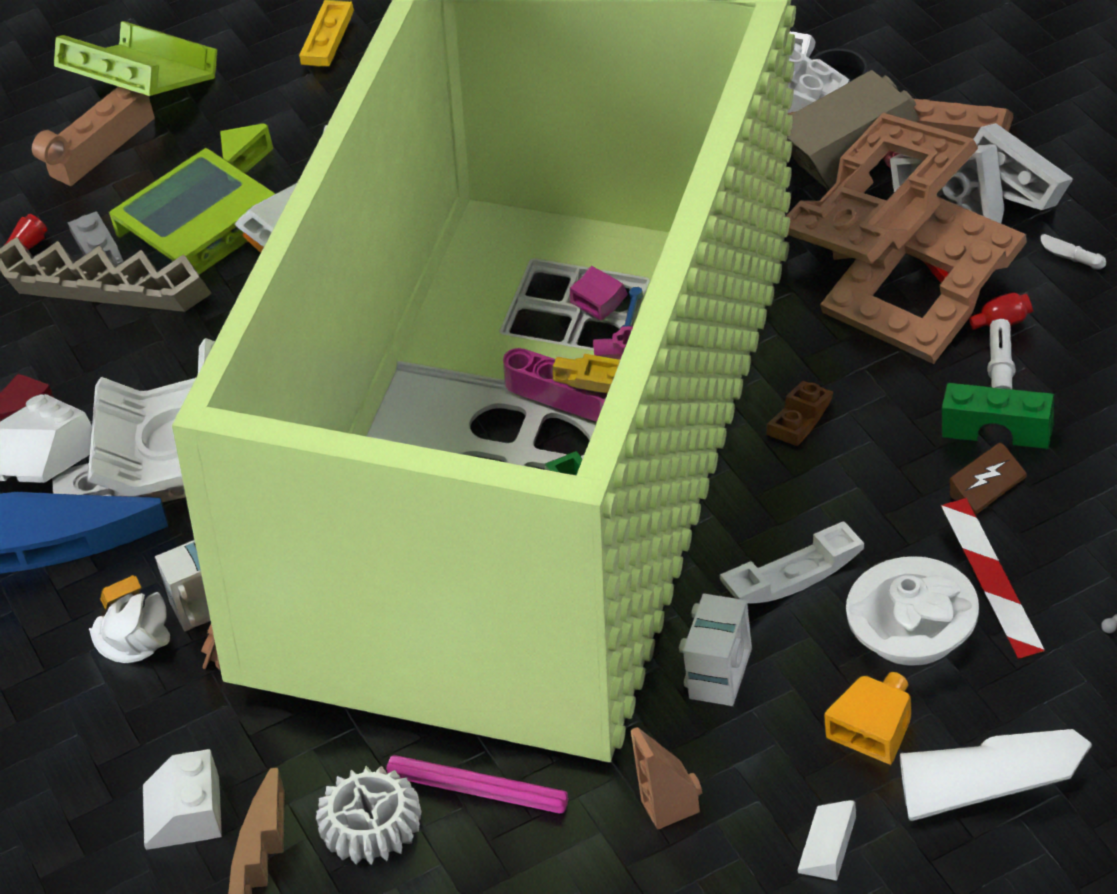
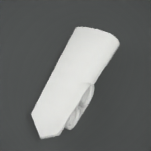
[900,729,1091,821]

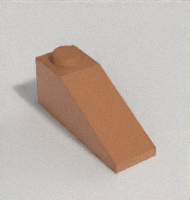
[631,727,702,830]

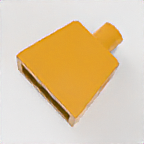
[824,672,911,765]

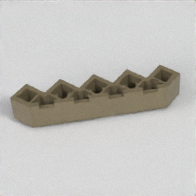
[0,237,212,312]

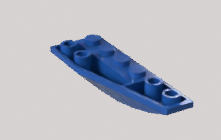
[0,492,168,573]

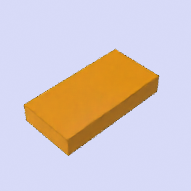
[100,575,141,610]

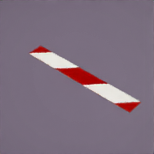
[941,498,1045,659]

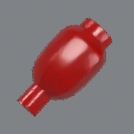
[969,293,1033,330]

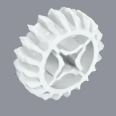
[316,766,421,865]

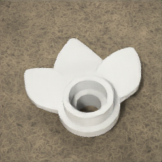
[889,575,960,631]

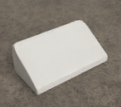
[798,801,856,881]

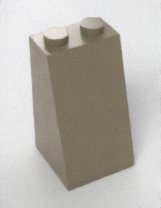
[787,70,920,191]

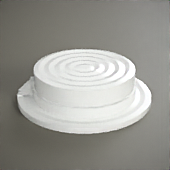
[846,557,979,665]

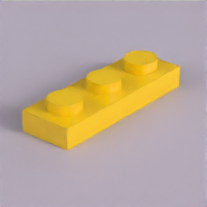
[299,0,354,67]

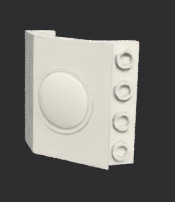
[88,338,215,497]

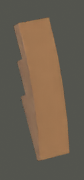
[228,768,285,894]

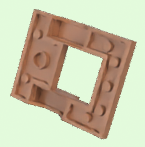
[786,113,978,264]
[820,197,1027,364]

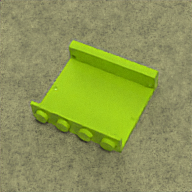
[54,21,218,96]

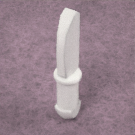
[1041,234,1106,270]

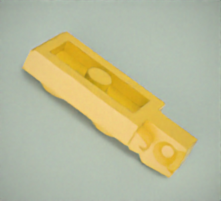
[553,354,620,393]

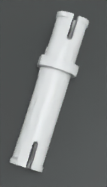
[987,319,1016,390]

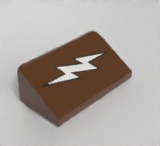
[950,443,1027,515]

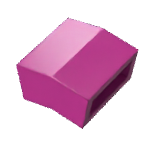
[570,265,628,321]

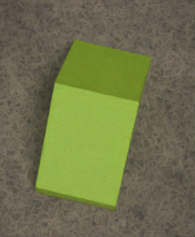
[220,124,273,184]

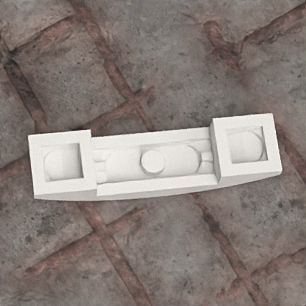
[720,521,864,603]

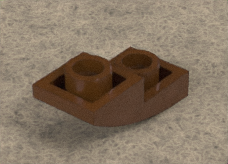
[767,381,833,446]

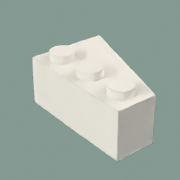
[974,123,1073,210]

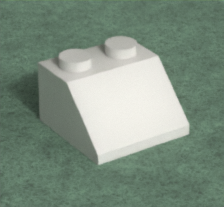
[143,749,222,850]

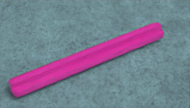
[386,755,569,814]

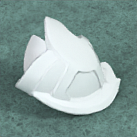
[89,592,170,663]

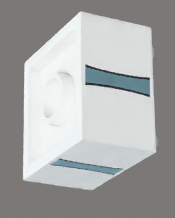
[155,540,211,632]
[679,594,752,706]

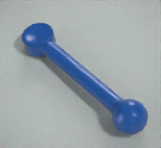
[621,287,643,327]

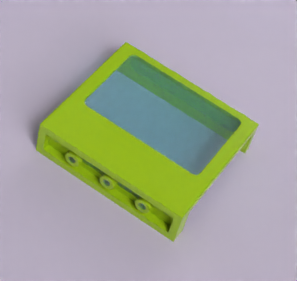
[109,148,275,274]

